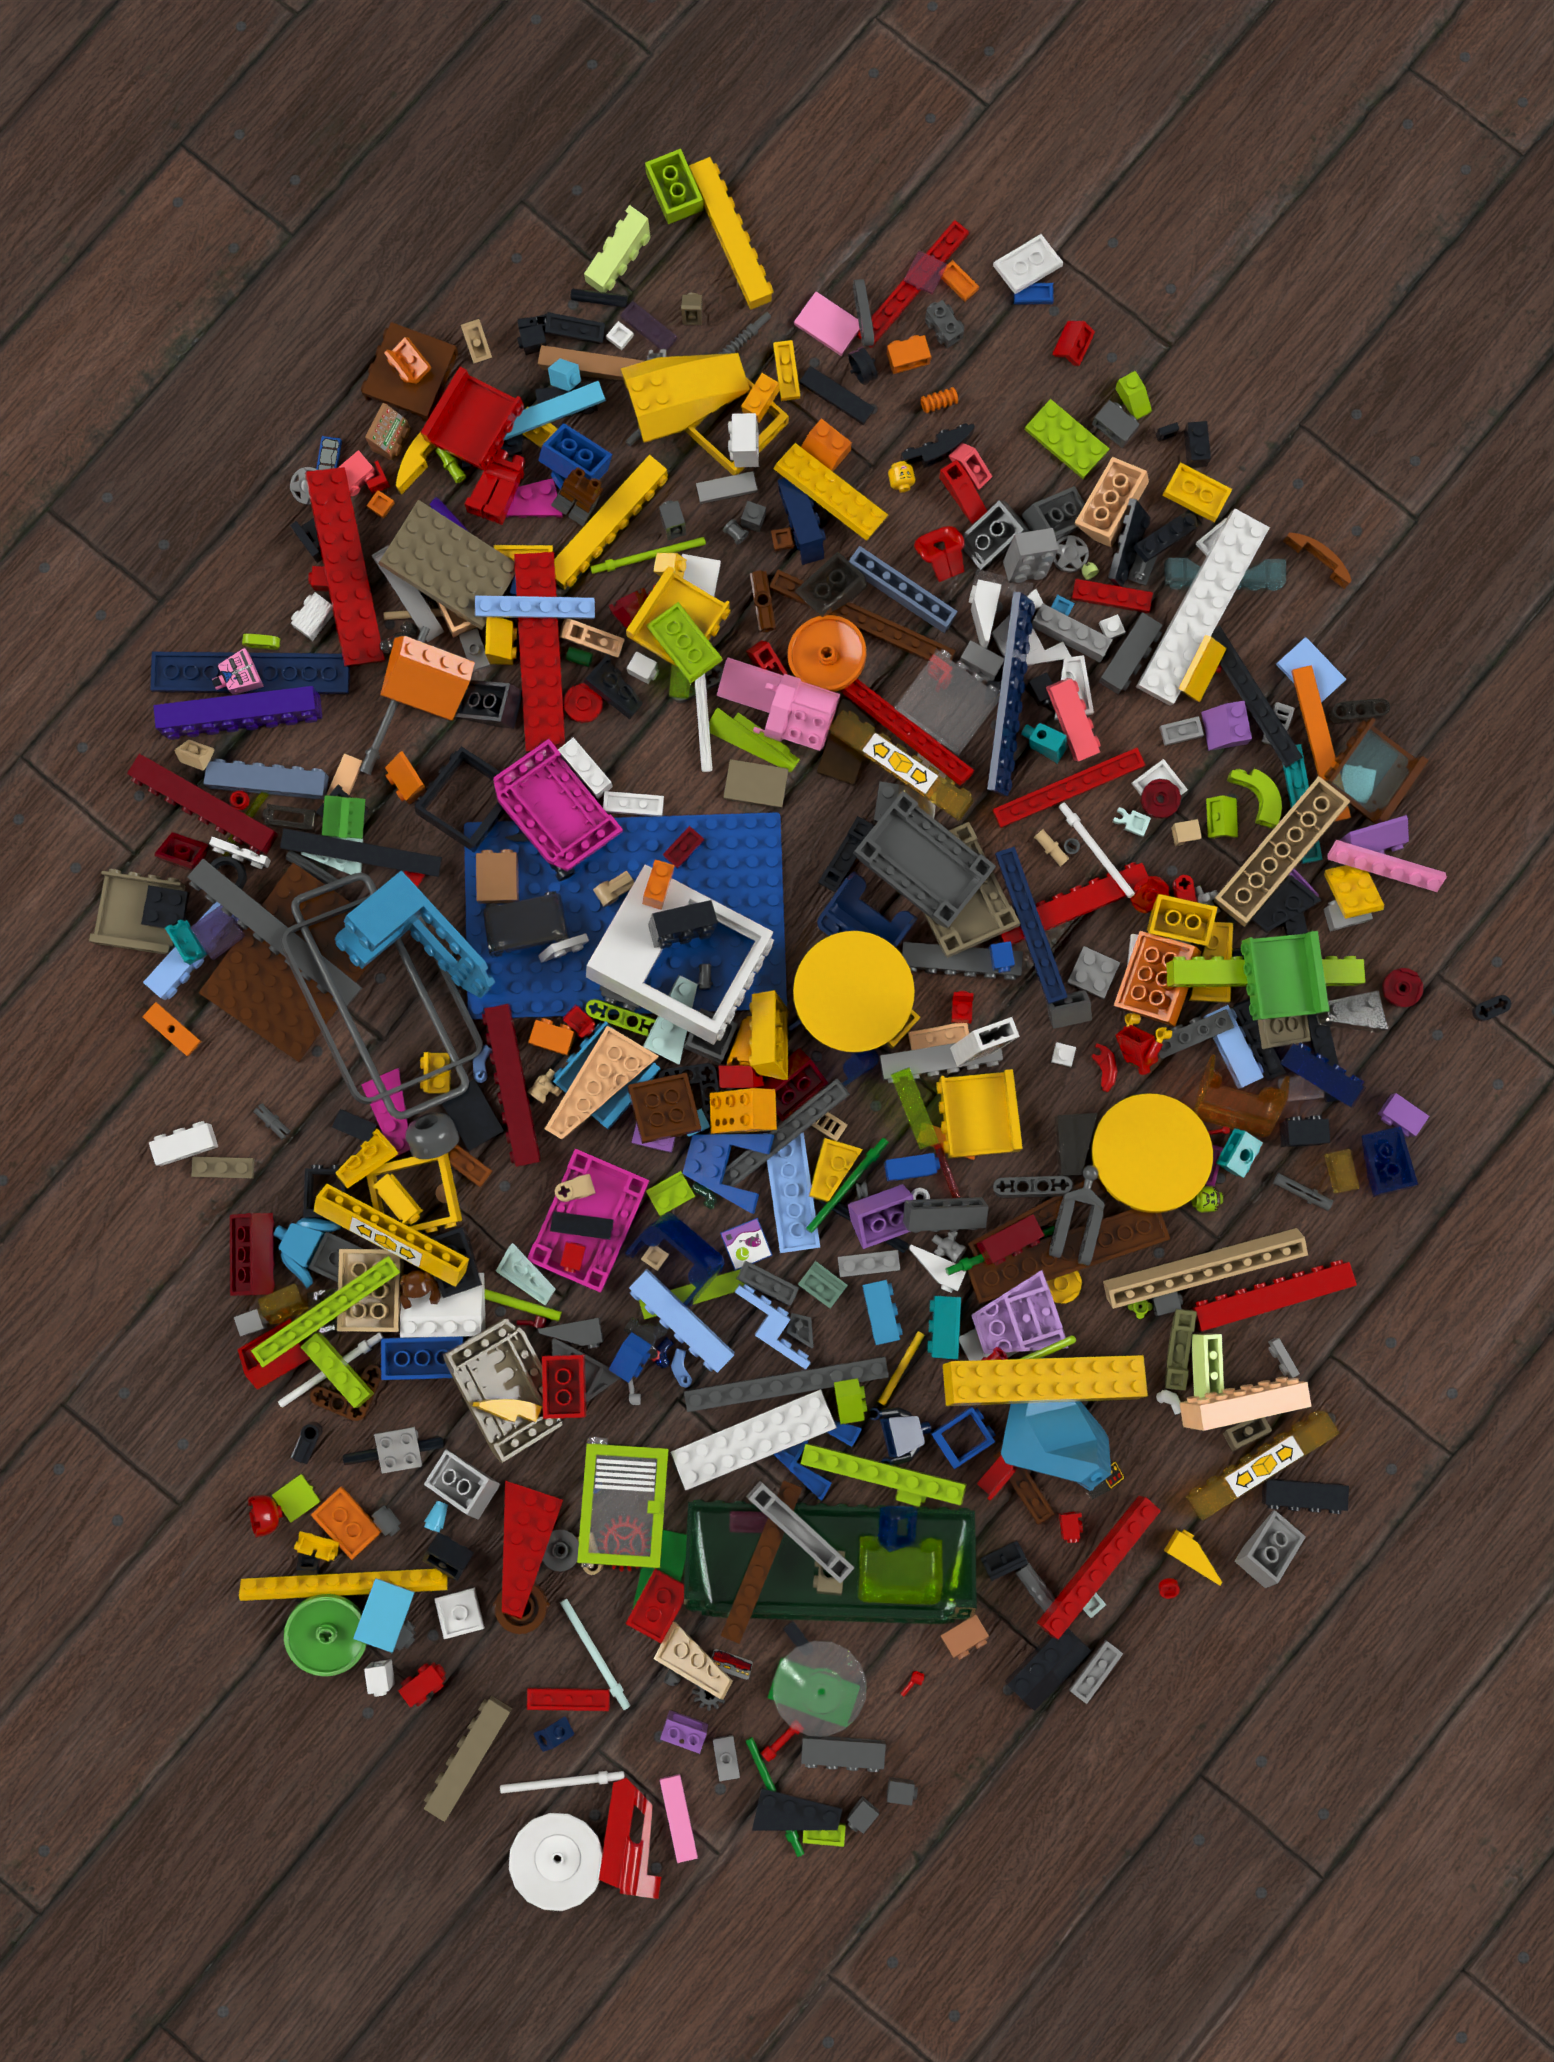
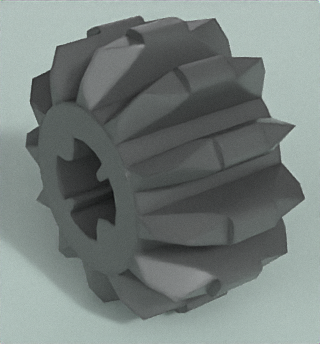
[692,1684,727,1711]

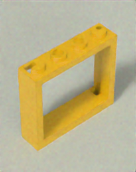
[685,377,789,475]
[367,1152,462,1233]

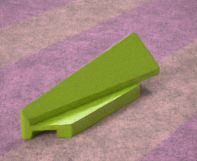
[709,707,800,772]

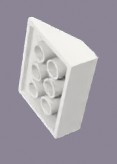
[400,1273,485,1338]

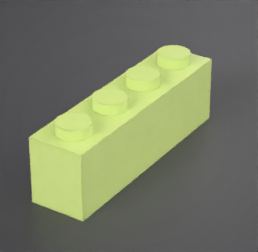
[1192,1333,1224,1398]

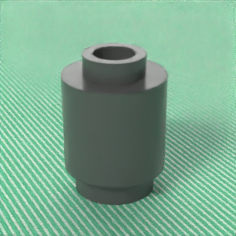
[372,1505,401,1537]

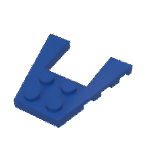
[682,1134,774,1213]
[774,1420,862,1501]

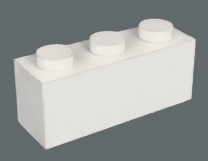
[558,737,613,799]
[149,1121,218,1166]

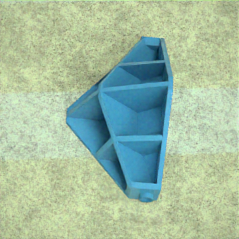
[1001,1357,1111,1491]

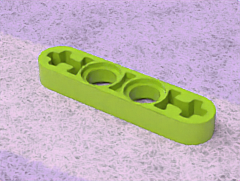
[586,998,656,1036]

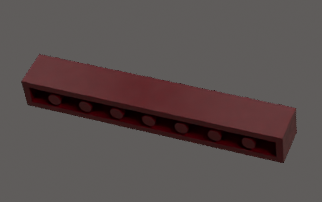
[127,753,279,855]
[482,1004,541,1167]

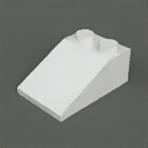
[969,579,1001,649]

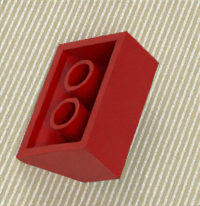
[237,1318,311,1390]

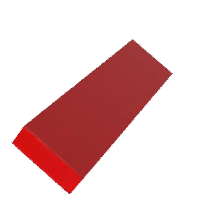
[527,1688,610,1711]

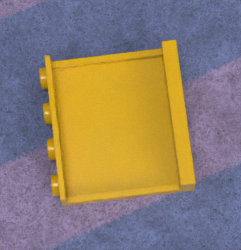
[626,565,731,667]
[936,1069,1023,1158]

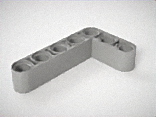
[371,545,444,642]

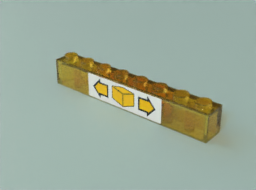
[829,710,973,821]
[1186,1410,1340,1521]

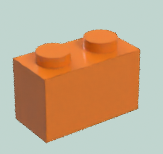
[886,335,931,374]
[642,859,675,910]
[528,1018,576,1056]

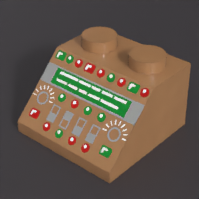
[365,403,410,461]

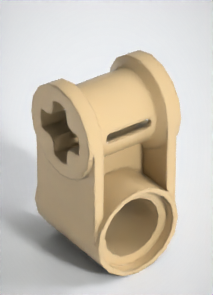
[555,1174,595,1202]

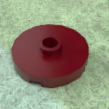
[1141,778,1181,819]
[1382,968,1424,1008]

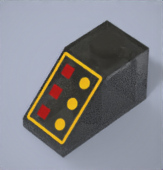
[1084,1460,1125,1500]

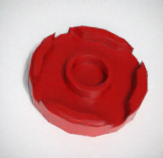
[564,683,603,723]
[1130,876,1169,913]

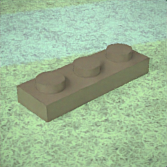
[191,1157,255,1179]

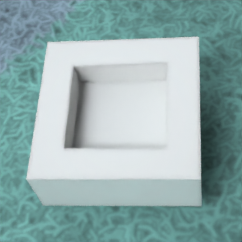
[606,321,634,350]
[1099,614,1125,639]
[1051,1043,1076,1067]

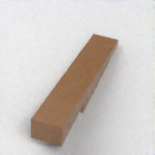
[538,345,644,380]

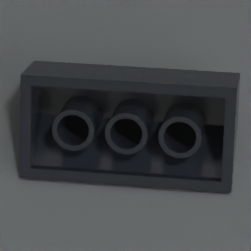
[1005,1628,1092,1711]

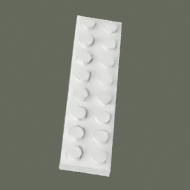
[671,1389,837,1490]

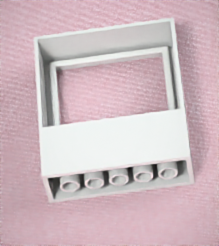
[586,865,774,1045]

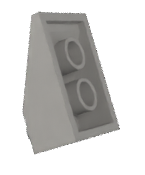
[424,1449,500,1520]
[1234,1510,1305,1588]

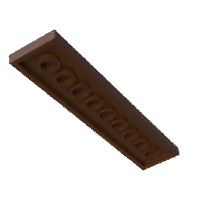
[967,1209,1170,1304]

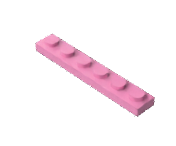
[1327,840,1447,892]

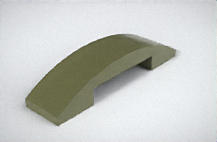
[1165,1309,1197,1391]

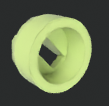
[1082,562,1099,580]

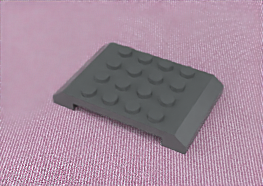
[853,791,996,928]

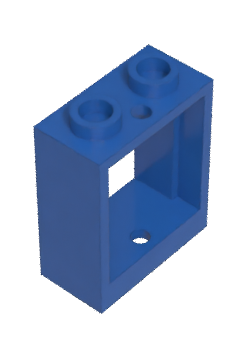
[884,1153,940,1182]
[931,1406,996,1469]

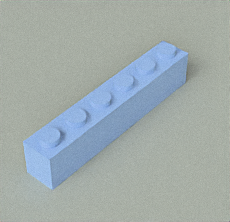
[143,902,239,1000]
[629,1269,735,1373]

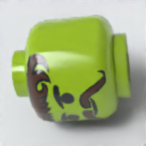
[1191,1186,1223,1213]

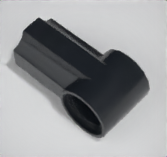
[291,1422,323,1464]

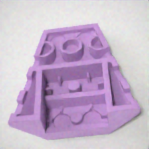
[971,1270,1069,1354]

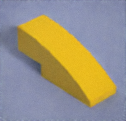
[396,433,436,494]
[472,1399,542,1422]

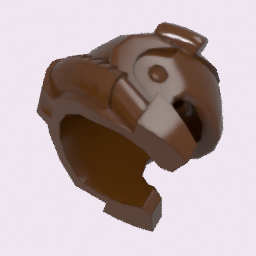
[400,1270,441,1309]

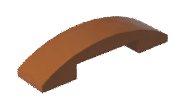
[1283,532,1352,589]

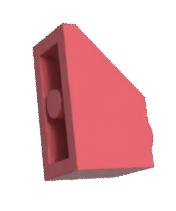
[949,443,992,490]

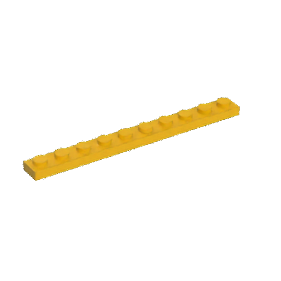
[239,1569,448,1601]

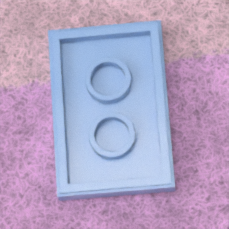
[1276,637,1346,702]

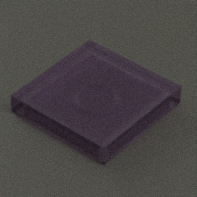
[190,905,246,960]

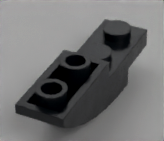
[900,423,975,468]

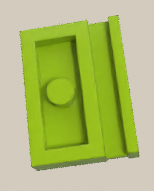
[646,1171,695,1216]

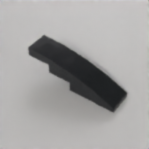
[1233,998,1286,1081]

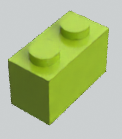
[834,1378,867,1424]

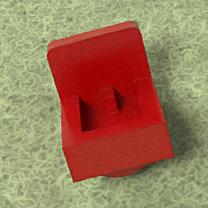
[562,1004,595,1038]

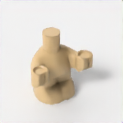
[527,1069,562,1104]

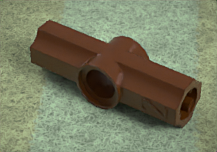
[749,570,776,633]

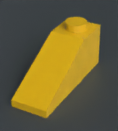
[1164,1529,1222,1585]

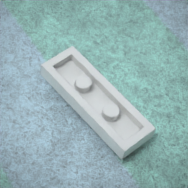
[603,791,664,817]

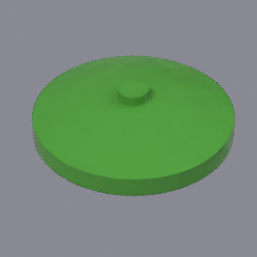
[284,1594,366,1676]

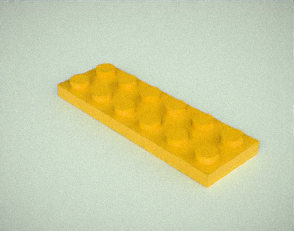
[773,443,888,541]

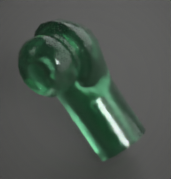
[692,1182,717,1209]

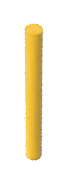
[878,1331,925,1406]

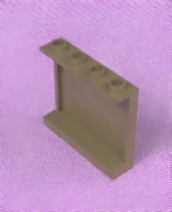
[89,869,185,955]

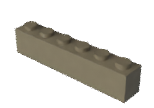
[424,1696,512,1822]

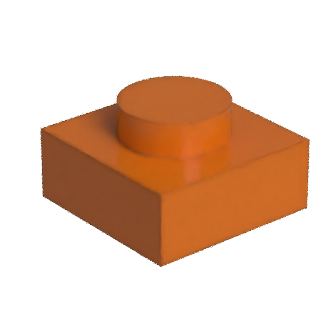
[366,490,395,519]

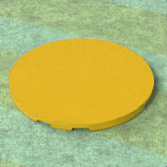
[793,931,914,1052]
[1092,1094,1213,1213]

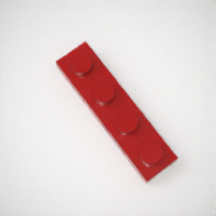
[1071,579,1153,613]

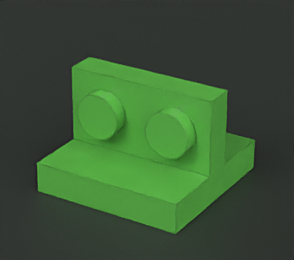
[322,795,365,839]

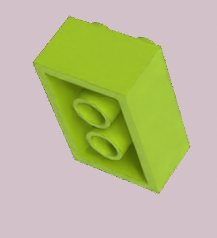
[645,149,704,224]

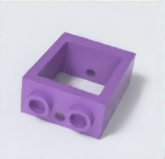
[660,1710,708,1754]

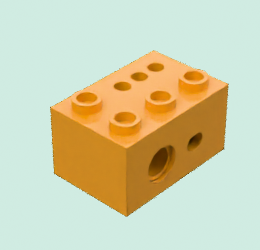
[710,1088,777,1134]

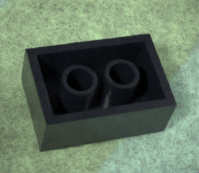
[648,900,718,949]

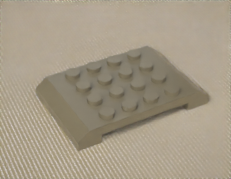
[923,822,1020,958]

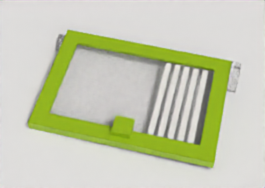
[577,1437,668,1568]

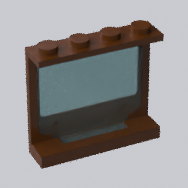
[1324,718,1429,824]

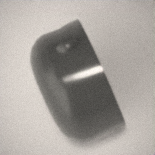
[405,1112,459,1159]

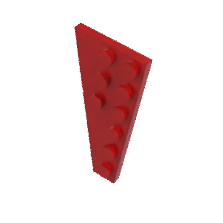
[502,1481,563,1619]

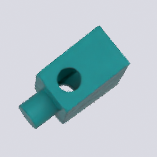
[1021,723,1068,764]

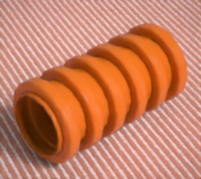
[921,387,958,414]

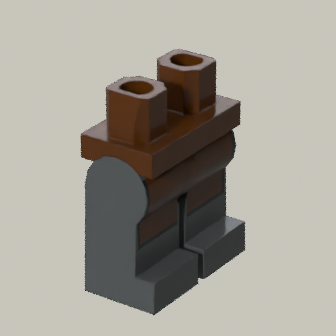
[551,467,603,526]

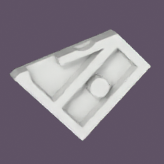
[538,933,589,963]

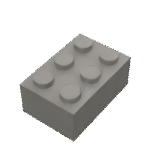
[1003,528,1059,583]

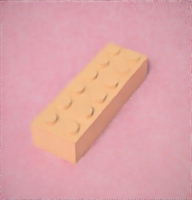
[1180,1377,1311,1431]

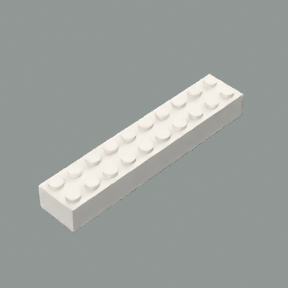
[1136,509,1270,706]

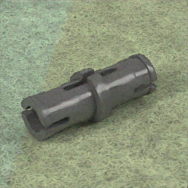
[253,1103,291,1140]

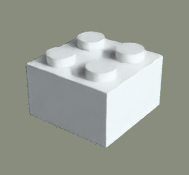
[728,413,759,467]

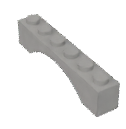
[746,1481,854,1584]

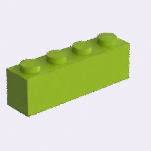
[301,1333,374,1408]

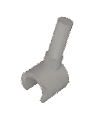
[628,1379,641,1405]

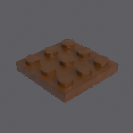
[627,1073,701,1144]

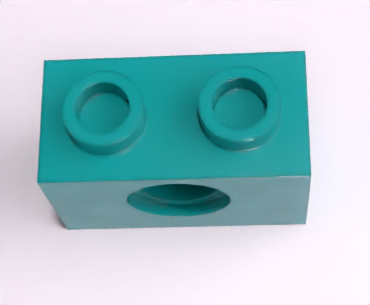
[1216,1128,1263,1178]

